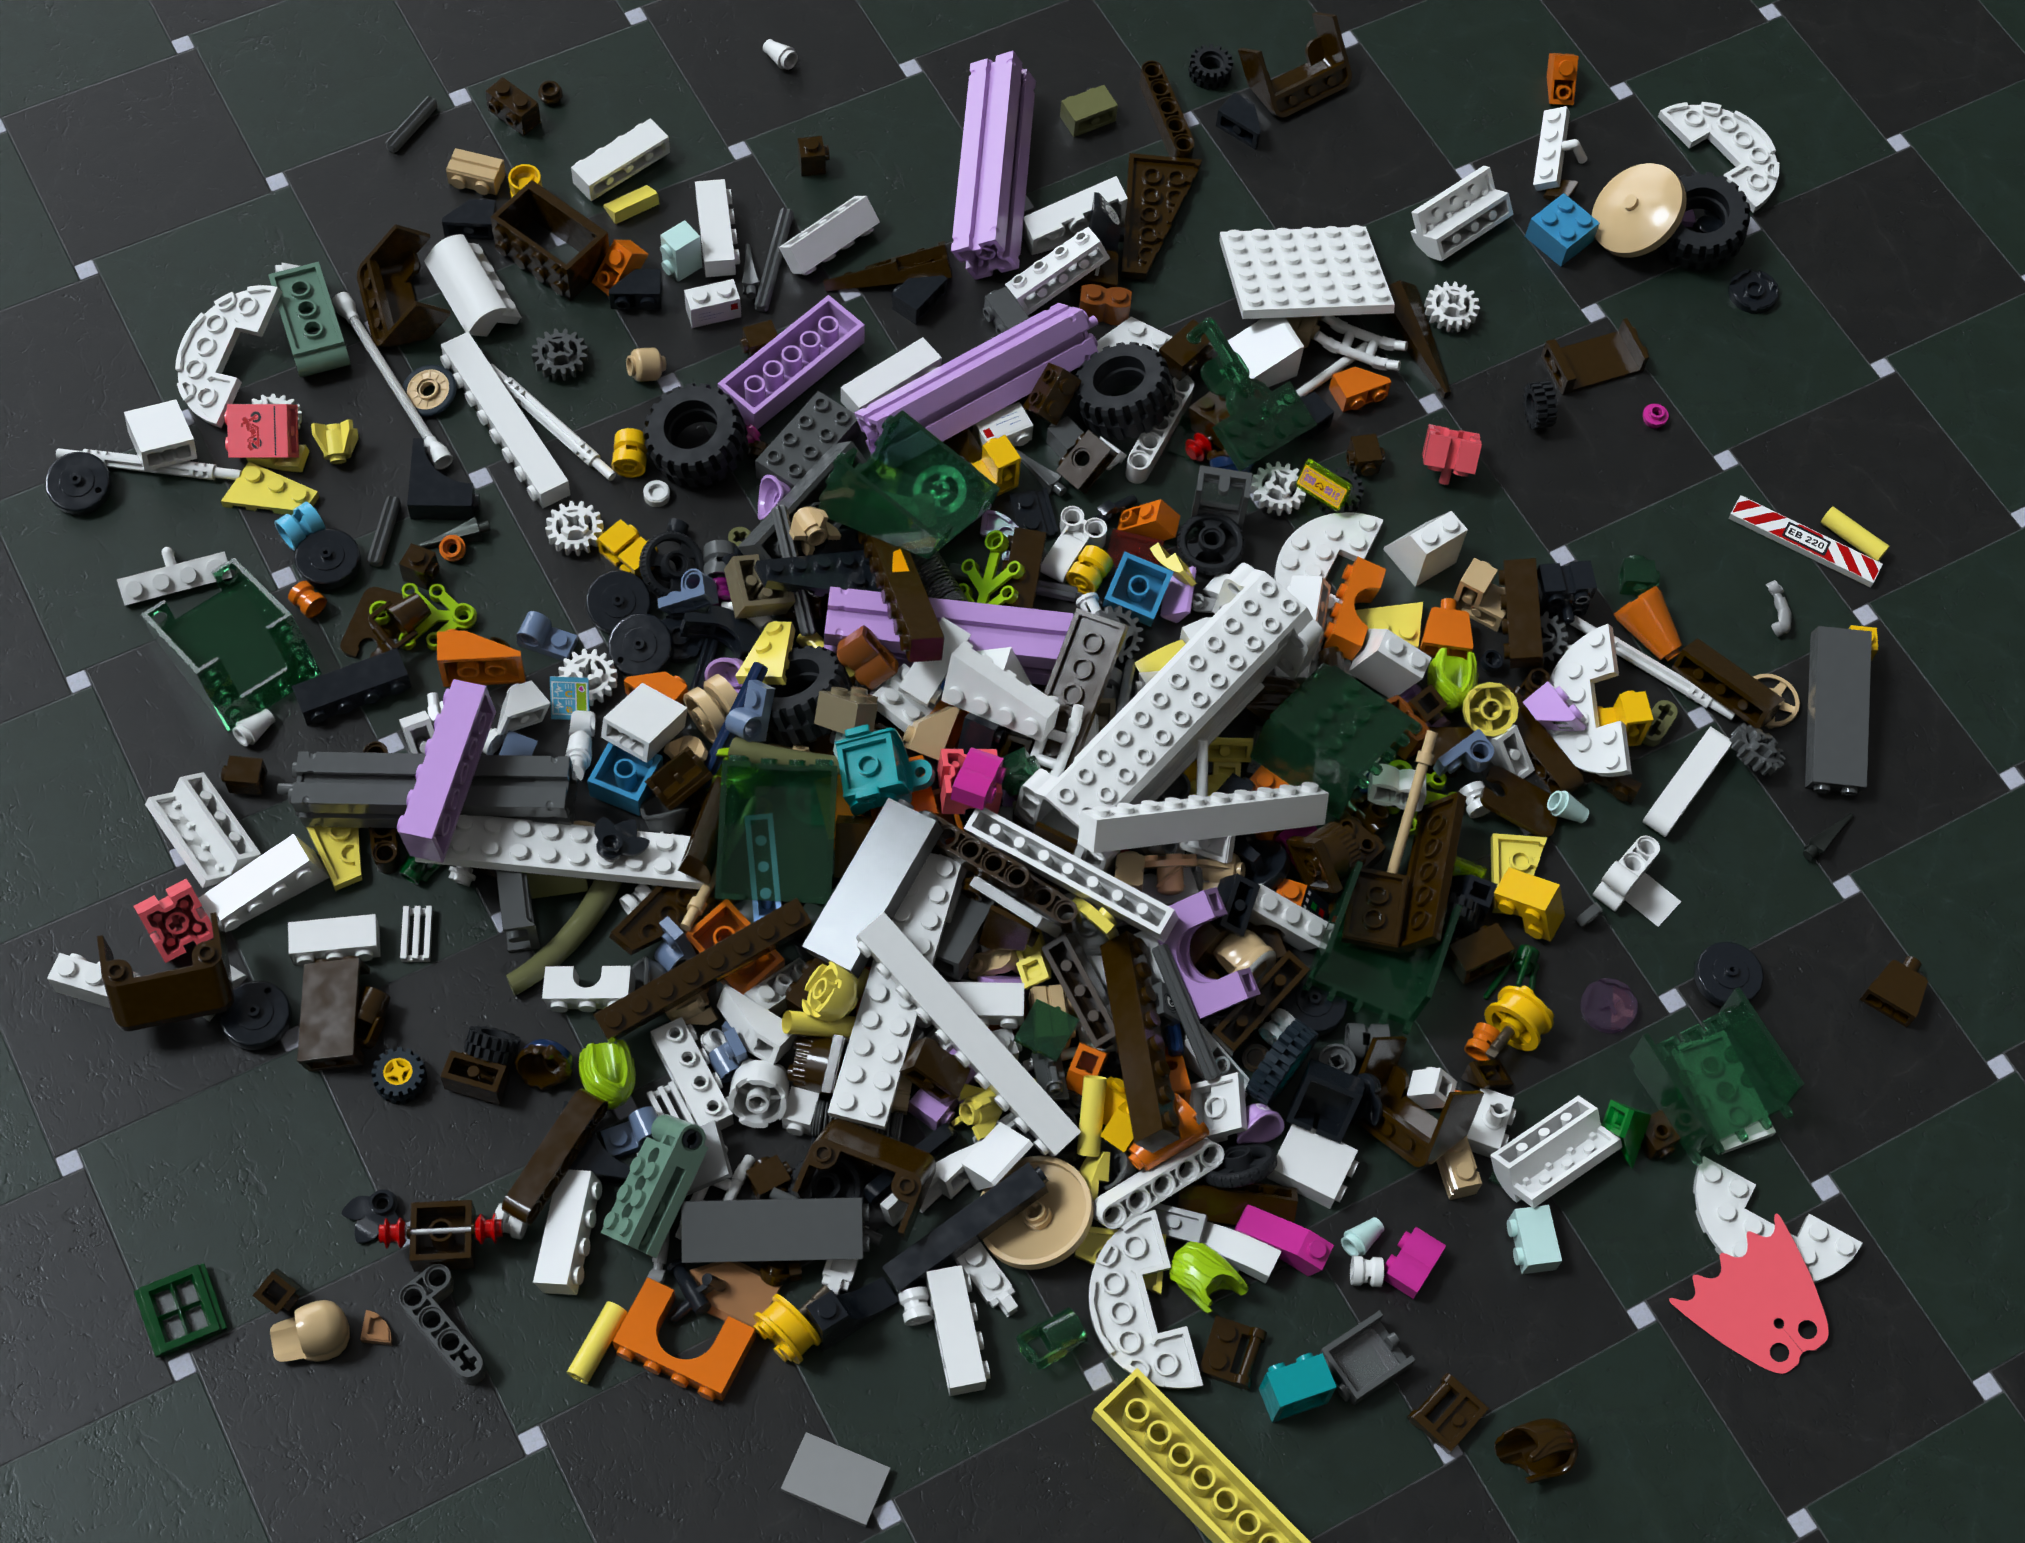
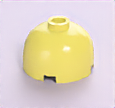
[1462,682,1519,737]
[802,961,857,1022]

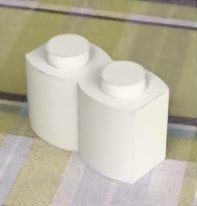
[1368,764,1426,811]

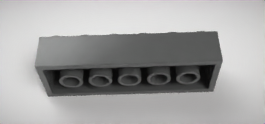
[738,441,882,560]

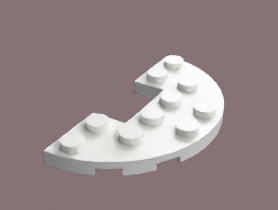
[1658,102,1779,213]
[175,285,282,428]
[1274,512,1383,644]
[1545,624,1632,777]
[1693,1156,1862,1284]
[1089,1210,1203,1389]

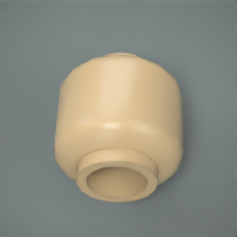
[626,347,666,382]

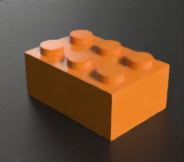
[685,898,785,995]

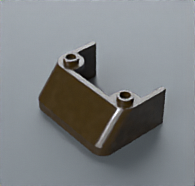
[1238,12,1352,117]
[357,224,451,348]
[979,821,1078,951]
[97,912,235,1031]
[1357,1036,1484,1167]
[792,1119,936,1242]

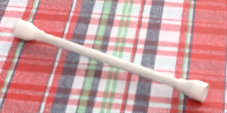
[331,292,453,469]

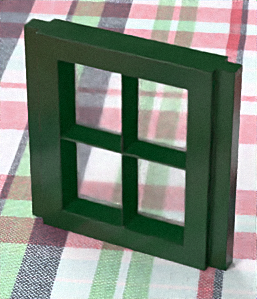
[133,1263,228,1358]

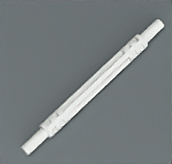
[490,364,616,481]
[56,448,242,480]
[1570,615,1735,720]

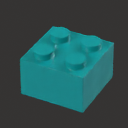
[1259,1353,1337,1423]

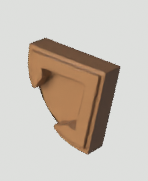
[360,1310,392,1346]

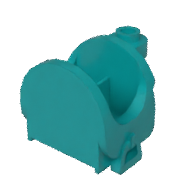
[835,724,935,816]

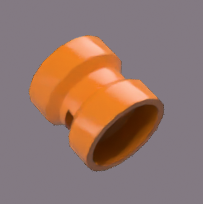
[288,581,327,618]
[1464,1022,1500,1061]

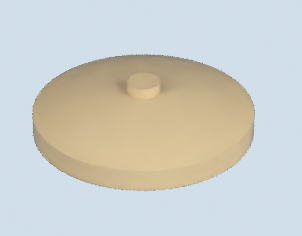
[1592,163,1686,257]
[980,1156,1094,1270]

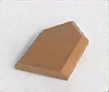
[689,1262,782,1334]

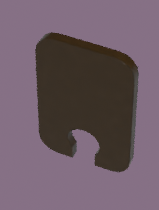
[340,587,404,659]
[1480,766,1558,839]

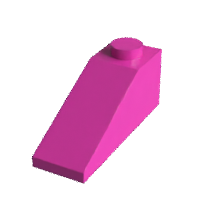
[1235,1204,1334,1276]

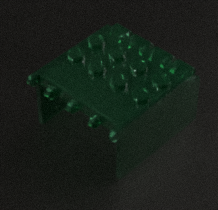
[1250,663,1422,819]
[1303,861,1462,1035]
[1630,987,1805,1166]

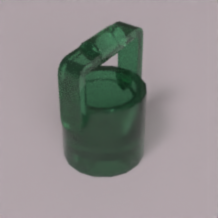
[1016,1307,1088,1370]

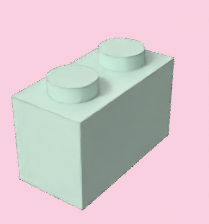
[660,220,702,282]
[1507,1205,1562,1274]

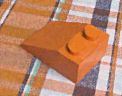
[437,629,526,687]

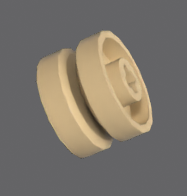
[683,674,738,744]

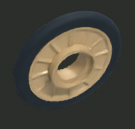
[402,365,456,417]

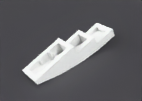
[880,1141,981,1227]

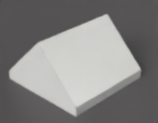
[961,1122,1034,1190]

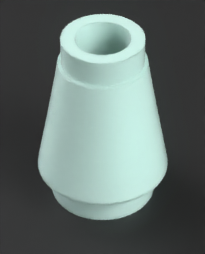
[1547,791,1589,823]
[1341,1217,1384,1256]

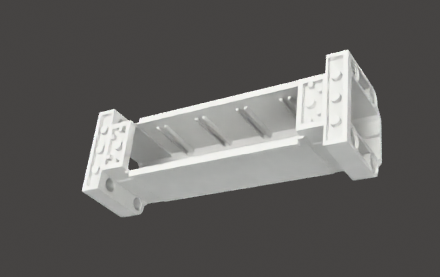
[1014,563,1324,874]

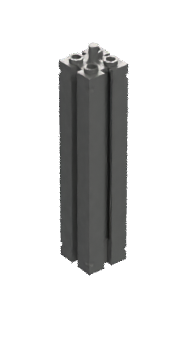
[277,751,578,829]

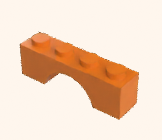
[1323,557,1386,661]

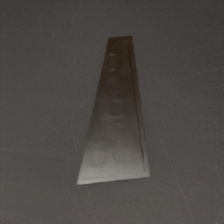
[1121,153,1202,279]
[609,834,780,955]

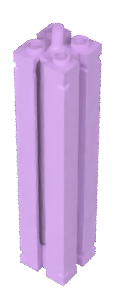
[951,51,1036,280]
[854,303,1098,468]
[824,587,1074,685]

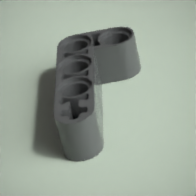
[399,1264,486,1385]

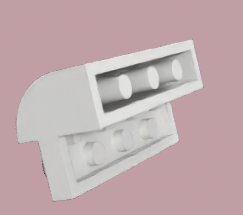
[1411,166,1513,261]
[424,234,522,337]
[145,772,261,888]
[1490,1095,1622,1208]

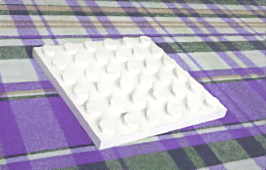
[1219,225,1395,319]

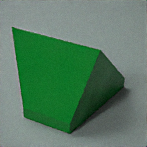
[1601,1100,1651,1169]

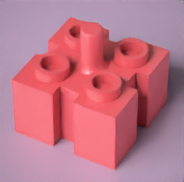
[1422,424,1482,485]
[937,749,1003,814]
[133,879,214,963]

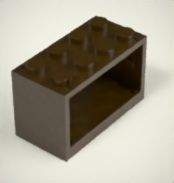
[490,180,610,301]

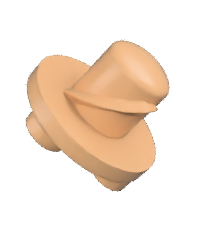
[1144,853,1198,895]

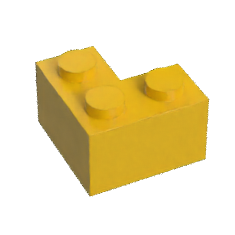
[958,435,1021,502]
[1597,690,1654,746]
[1494,867,1565,942]
[1100,1076,1134,1153]

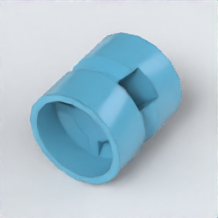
[274,501,326,551]

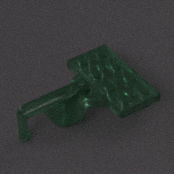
[1186,317,1317,471]

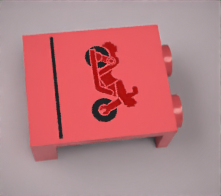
[224,404,299,458]

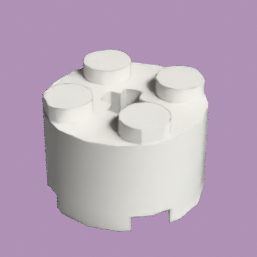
[728,1059,789,1128]

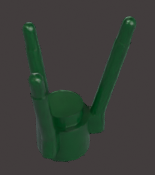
[399,853,443,885]
[1483,945,1540,999]

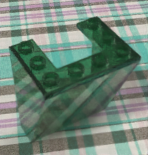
[818,410,1000,559]
[140,558,322,733]
[715,755,840,904]

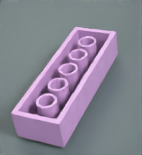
[718,295,865,430]
[397,679,496,863]

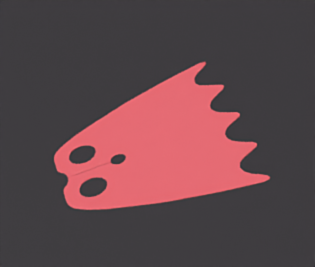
[1669,1214,1829,1374]

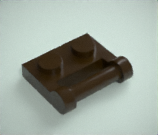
[1199,1315,1267,1390]
[1407,1373,1489,1455]

